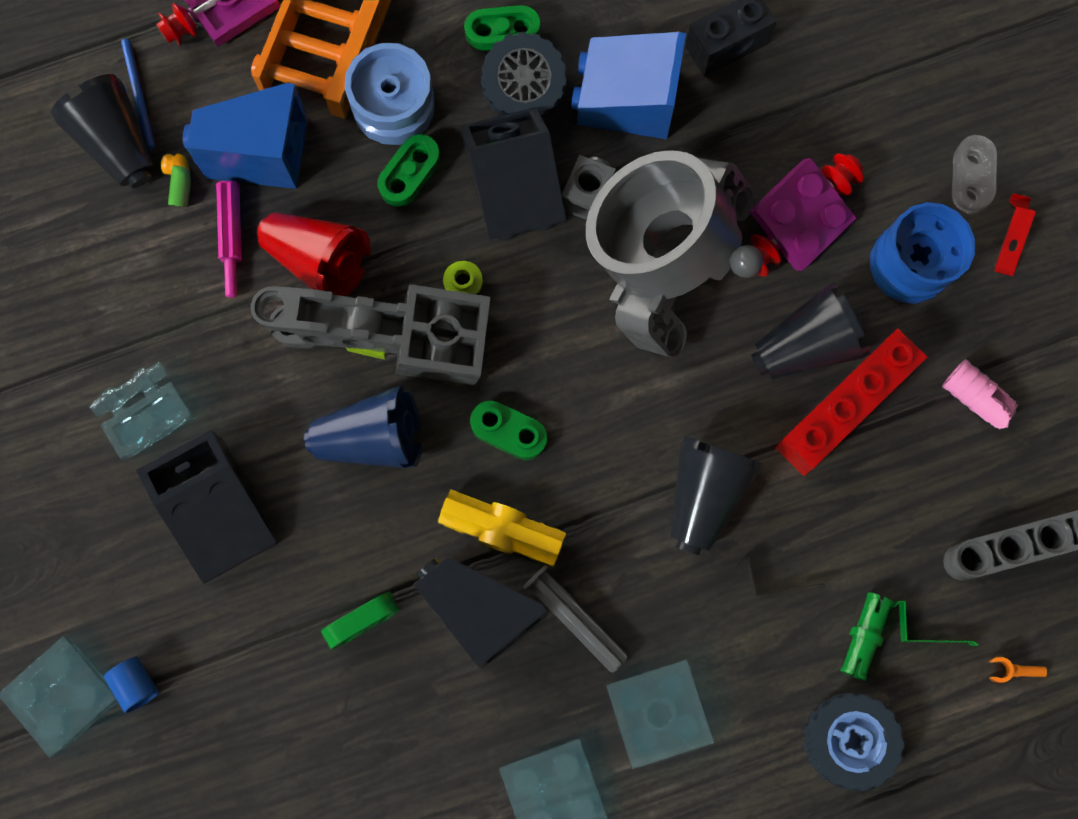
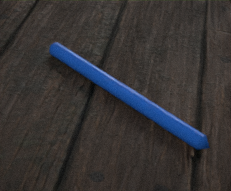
[121,38,155,151]

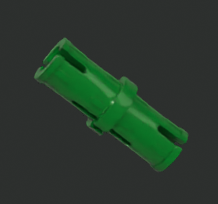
[840,593,893,681]

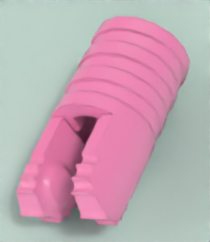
[942,359,1018,430]

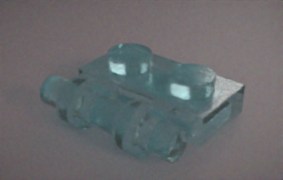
[90,362,195,461]

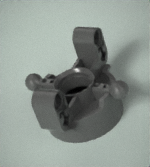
[585,150,763,358]

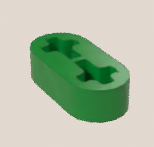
[321,592,400,650]

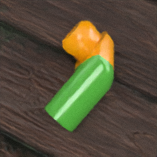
[161,153,191,207]

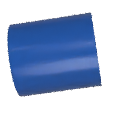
[103,656,159,714]

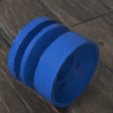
[869,202,975,304]

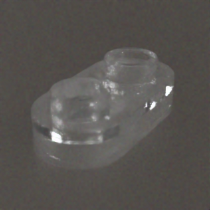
[952,135,997,214]

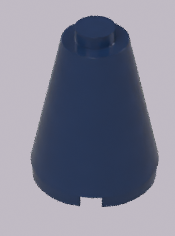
[304,386,422,468]

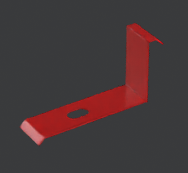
[994,193,1036,277]

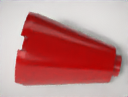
[257,212,371,297]

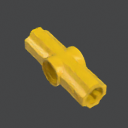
[438,490,566,567]

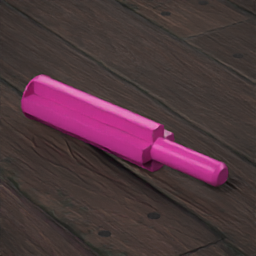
[216,181,242,298]

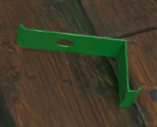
[892,601,978,646]

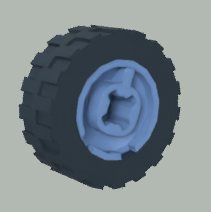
[803,693,904,791]

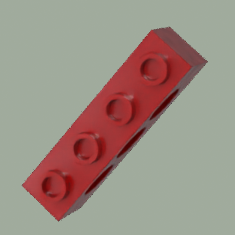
[775,328,927,476]

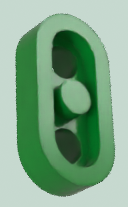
[464,5,540,51]
[378,134,440,207]
[470,401,547,460]

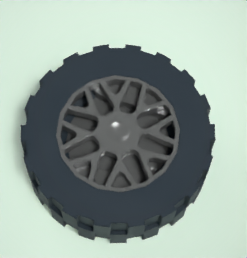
[481,32,567,118]

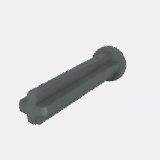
[523,564,628,672]

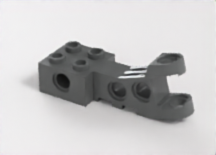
[251,284,490,385]

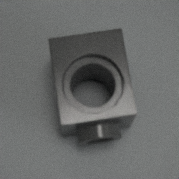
[562,155,616,220]

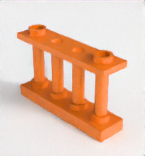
[251,0,392,119]

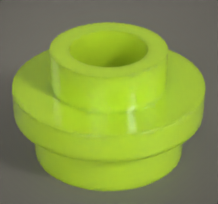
[443,261,483,295]

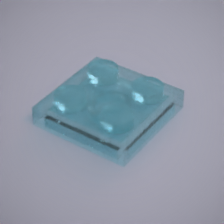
[0,636,118,758]
[606,660,714,769]
[499,738,607,819]

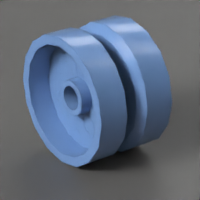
[345,43,435,145]

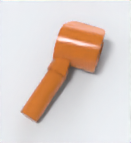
[988,657,1047,683]

